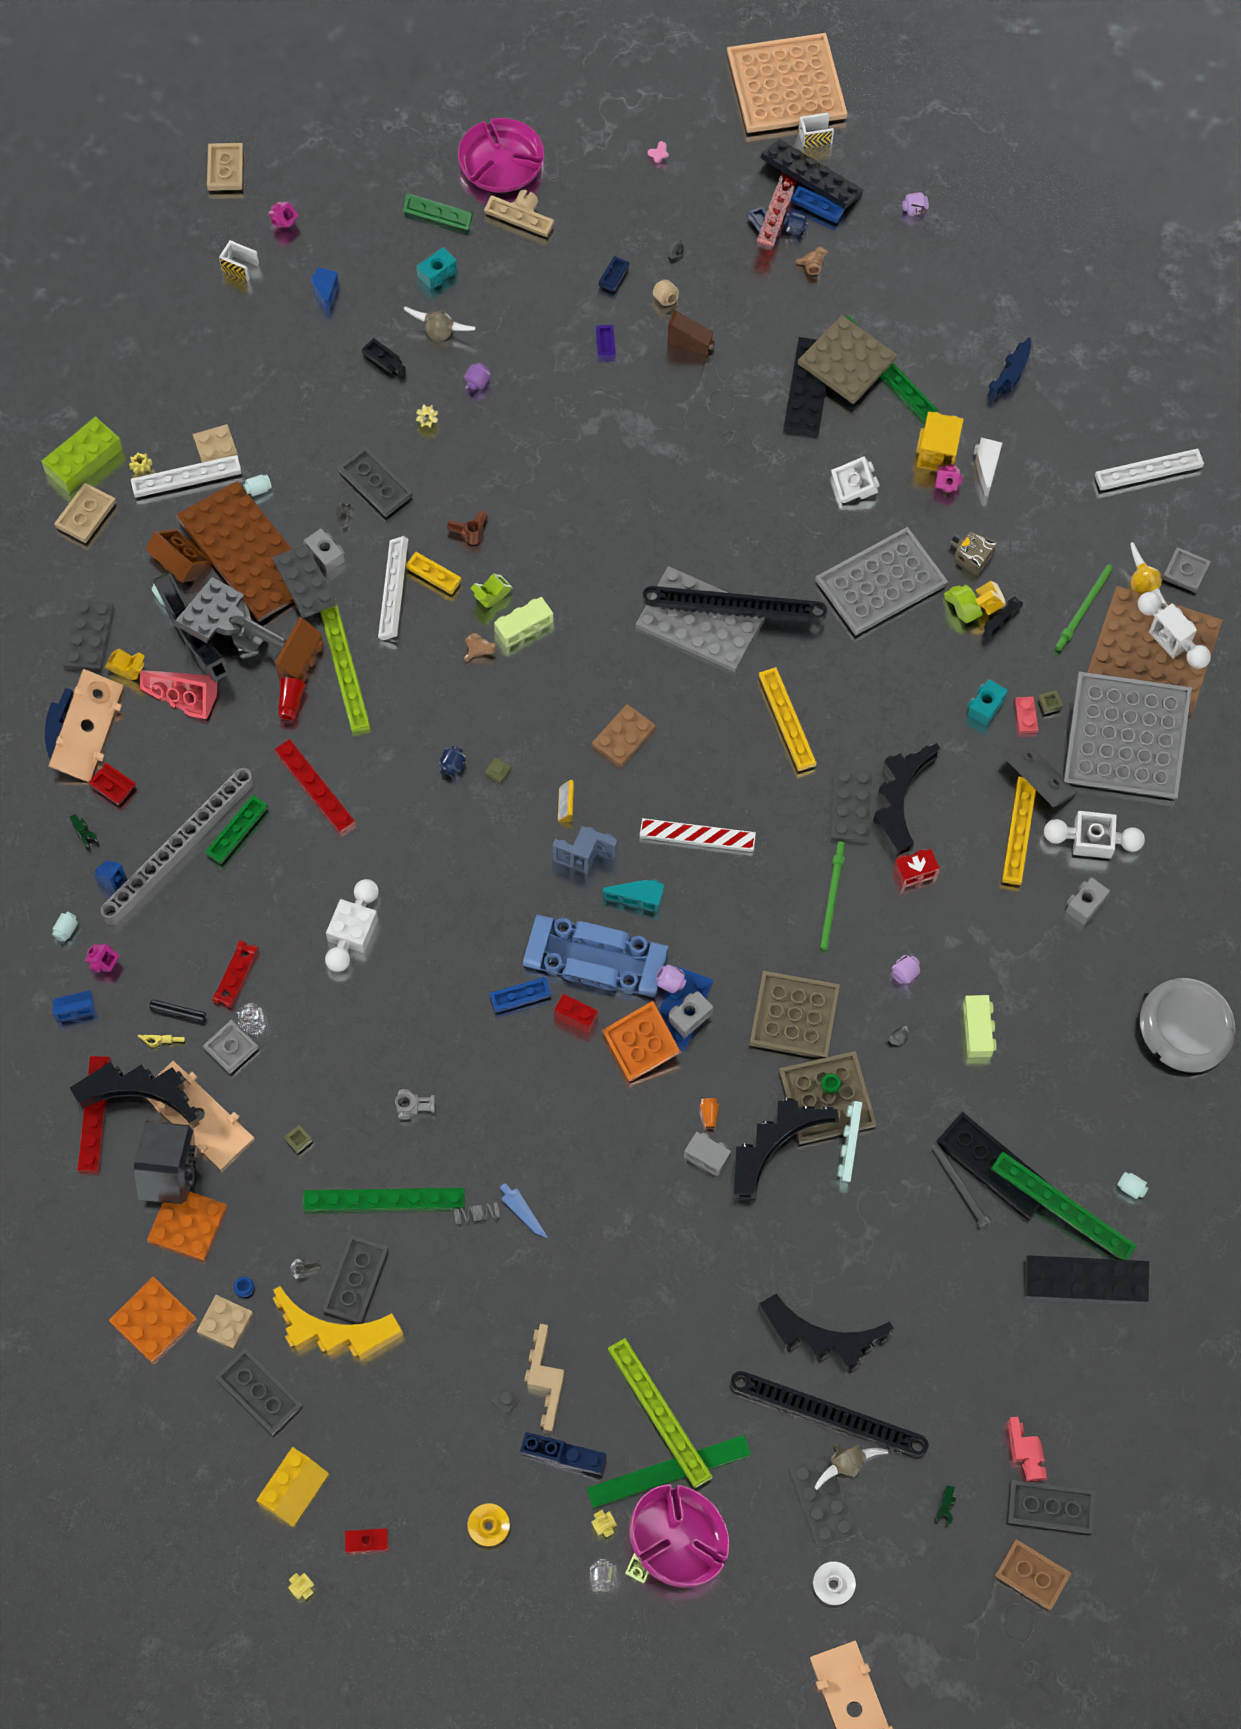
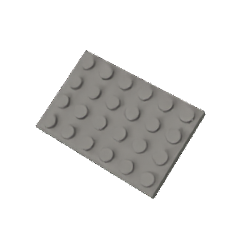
[815,527,948,636]
[635,566,764,672]

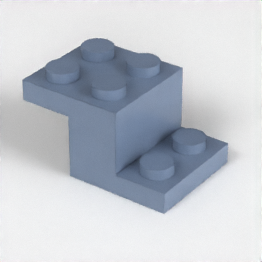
[552,826,618,874]

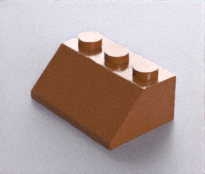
[145,528,213,583]
[275,617,324,682]

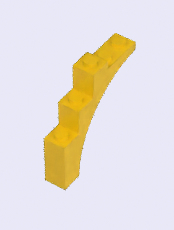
[273,1286,403,1360]

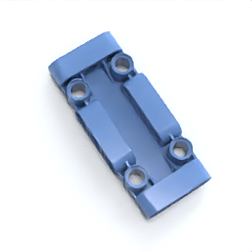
[523,914,669,998]

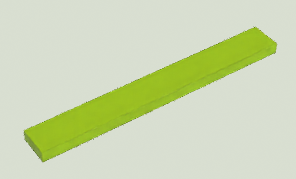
[320,598,370,733]
[608,1338,713,1489]

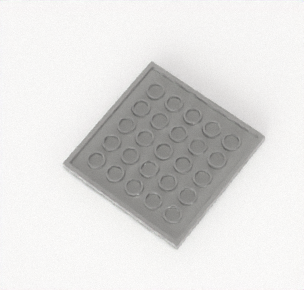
[1064,672,1192,799]

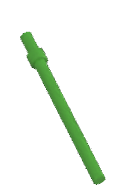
[1055,564,1113,651]
[820,842,845,950]

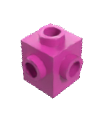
[268,202,299,228]
[935,465,963,492]
[84,943,120,973]

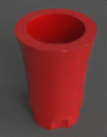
[278,678,306,721]

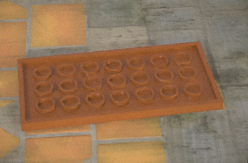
[176,481,294,622]

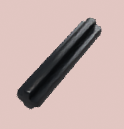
[149,999,207,1023]

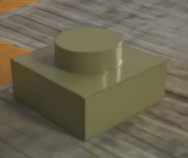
[1038,690,1063,714]
[485,757,511,784]
[284,1125,313,1154]

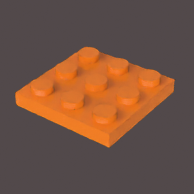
[602,1001,681,1082]
[147,1191,227,1262]
[108,1277,196,1363]

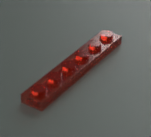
[755,172,797,251]

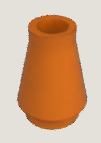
[700,1098,719,1128]

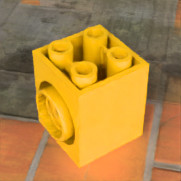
[916,412,964,471]

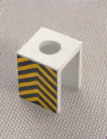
[798,112,834,149]
[219,240,259,281]

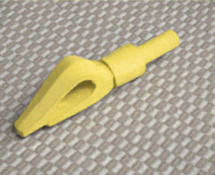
[138,1035,185,1048]

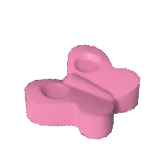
[648,141,669,163]

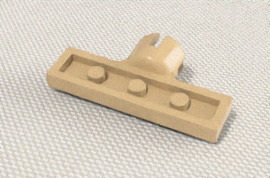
[484,190,554,237]

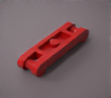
[212,940,259,1008]

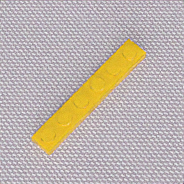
[759,667,816,772]
[1002,777,1036,886]

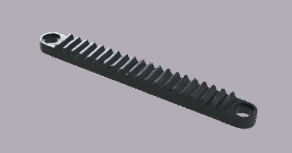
[643,586,827,623]
[730,1371,929,1457]

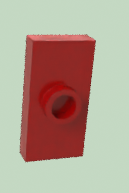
[345,1528,388,1553]

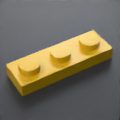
[405,552,462,595]

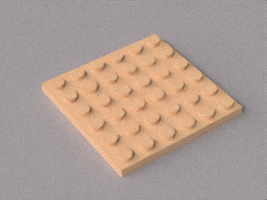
[727,33,847,133]

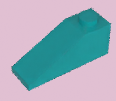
[602,880,664,912]

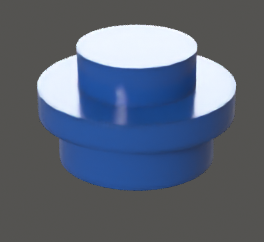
[234,1277,254,1297]

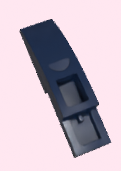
[988,337,1031,400]
[45,688,74,760]
[520,1432,607,1475]

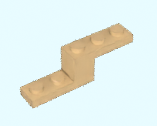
[524,1324,564,1435]

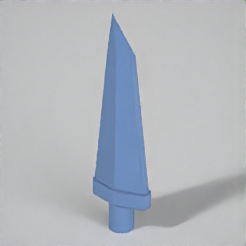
[500,1183,548,1238]

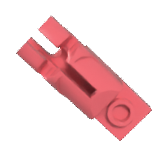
[1007,1417,1047,1482]

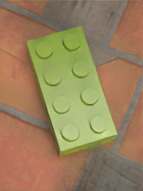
[41,416,123,494]

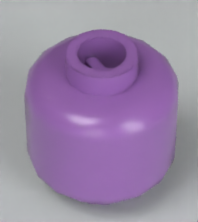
[464,363,491,391]

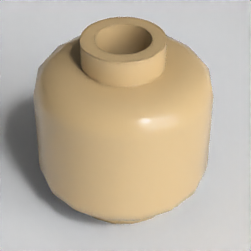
[653,280,679,306]

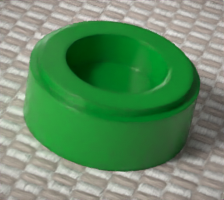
[821,1073,841,1094]

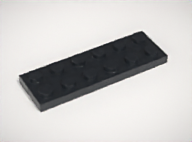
[760,139,863,209]
[783,337,827,436]
[936,1112,1051,1220]
[1025,1255,1149,1302]

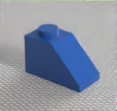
[311,267,339,310]
[94,860,127,893]

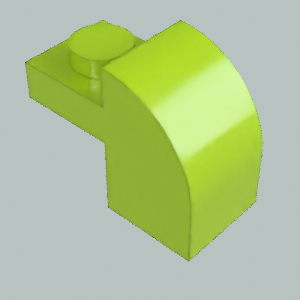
[470,574,513,608]
[944,585,983,623]

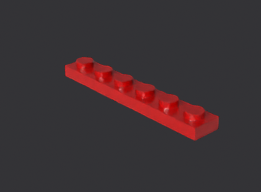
[274,739,356,834]
[77,1056,111,1173]

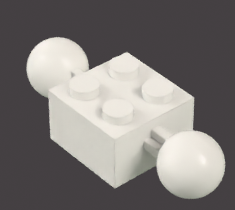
[1138,592,1211,669]
[1044,811,1145,859]
[325,879,378,972]

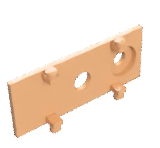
[48,669,124,782]
[146,1061,254,1170]
[810,1640,893,1729]

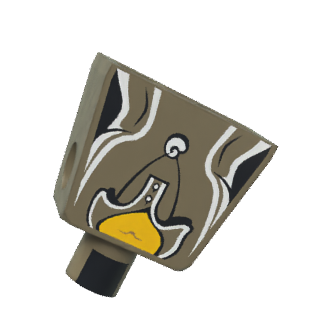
[950,532,997,577]

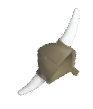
[404,307,475,342]
[815,1444,888,1489]

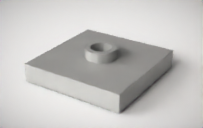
[1162,547,1211,593]
[202,1020,259,1074]

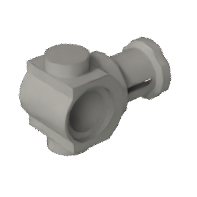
[395,1089,435,1120]

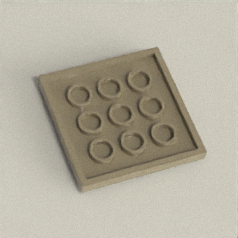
[798,315,897,404]
[749,971,840,1059]
[779,1051,877,1144]

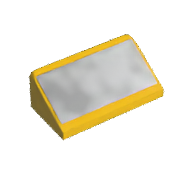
[558,780,574,822]

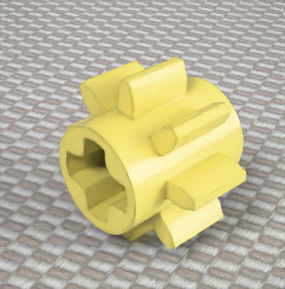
[416,404,438,428]
[129,453,152,476]
[591,1510,617,1538]
[288,1573,314,1600]

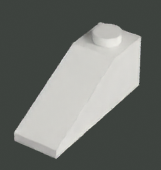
[973,438,1002,497]

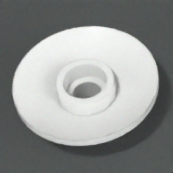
[813,1562,856,1605]

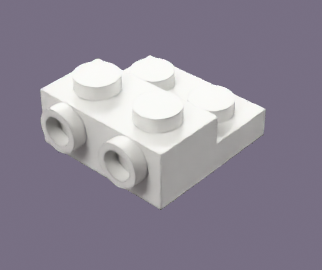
[831,456,880,503]

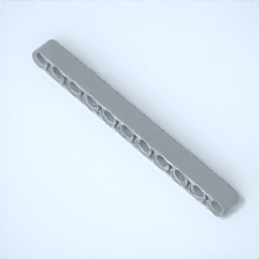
[101,768,253,925]

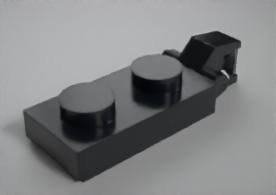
[361,338,406,377]
[984,596,1023,641]

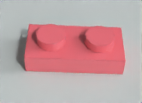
[1014,696,1038,734]

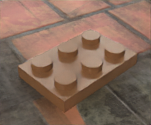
[591,704,656,768]
[994,1539,1071,1611]

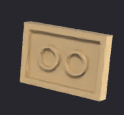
[207,143,243,190]
[54,483,116,543]

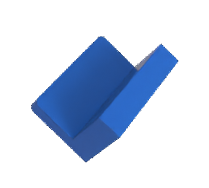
[52,990,95,1022]

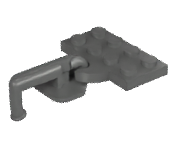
[174,577,286,663]

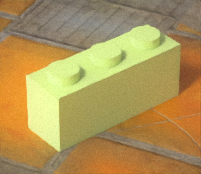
[494,597,553,648]
[963,995,996,1058]

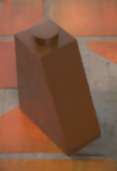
[667,310,716,356]

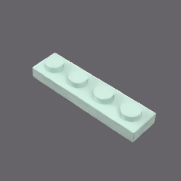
[837,1101,862,1183]

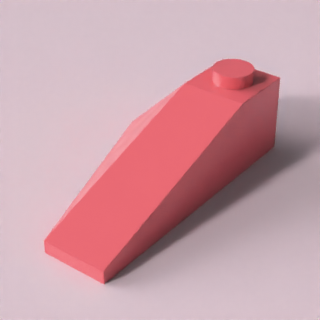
[140,670,217,719]

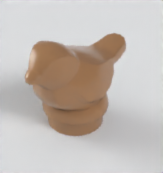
[796,247,828,275]
[464,633,496,662]

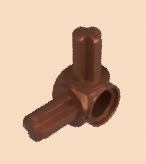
[447,510,488,545]

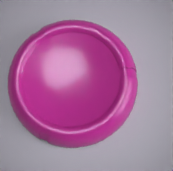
[458,118,544,193]
[629,1484,729,1588]

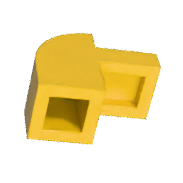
[975,581,1006,615]
[105,649,145,680]

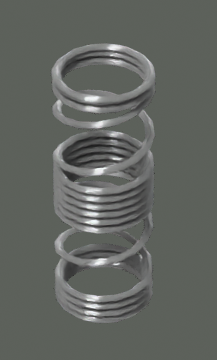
[454,1202,500,1224]

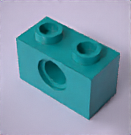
[416,247,457,289]
[967,679,1008,726]

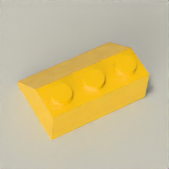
[256,1447,329,1527]

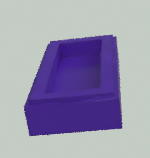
[596,325,616,359]

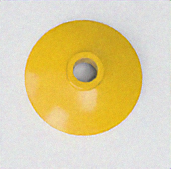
[467,1503,510,1547]

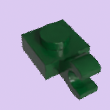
[69,813,98,848]
[936,1485,957,1526]

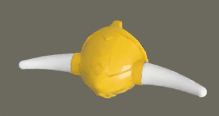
[1130,542,1168,608]

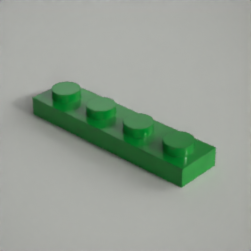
[403,193,474,230]
[205,795,268,864]

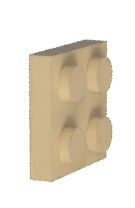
[193,424,238,463]
[197,1295,253,1350]

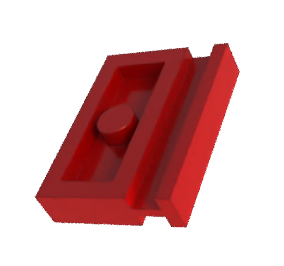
[88,763,136,806]

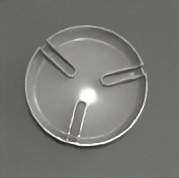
[1140,978,1236,1072]

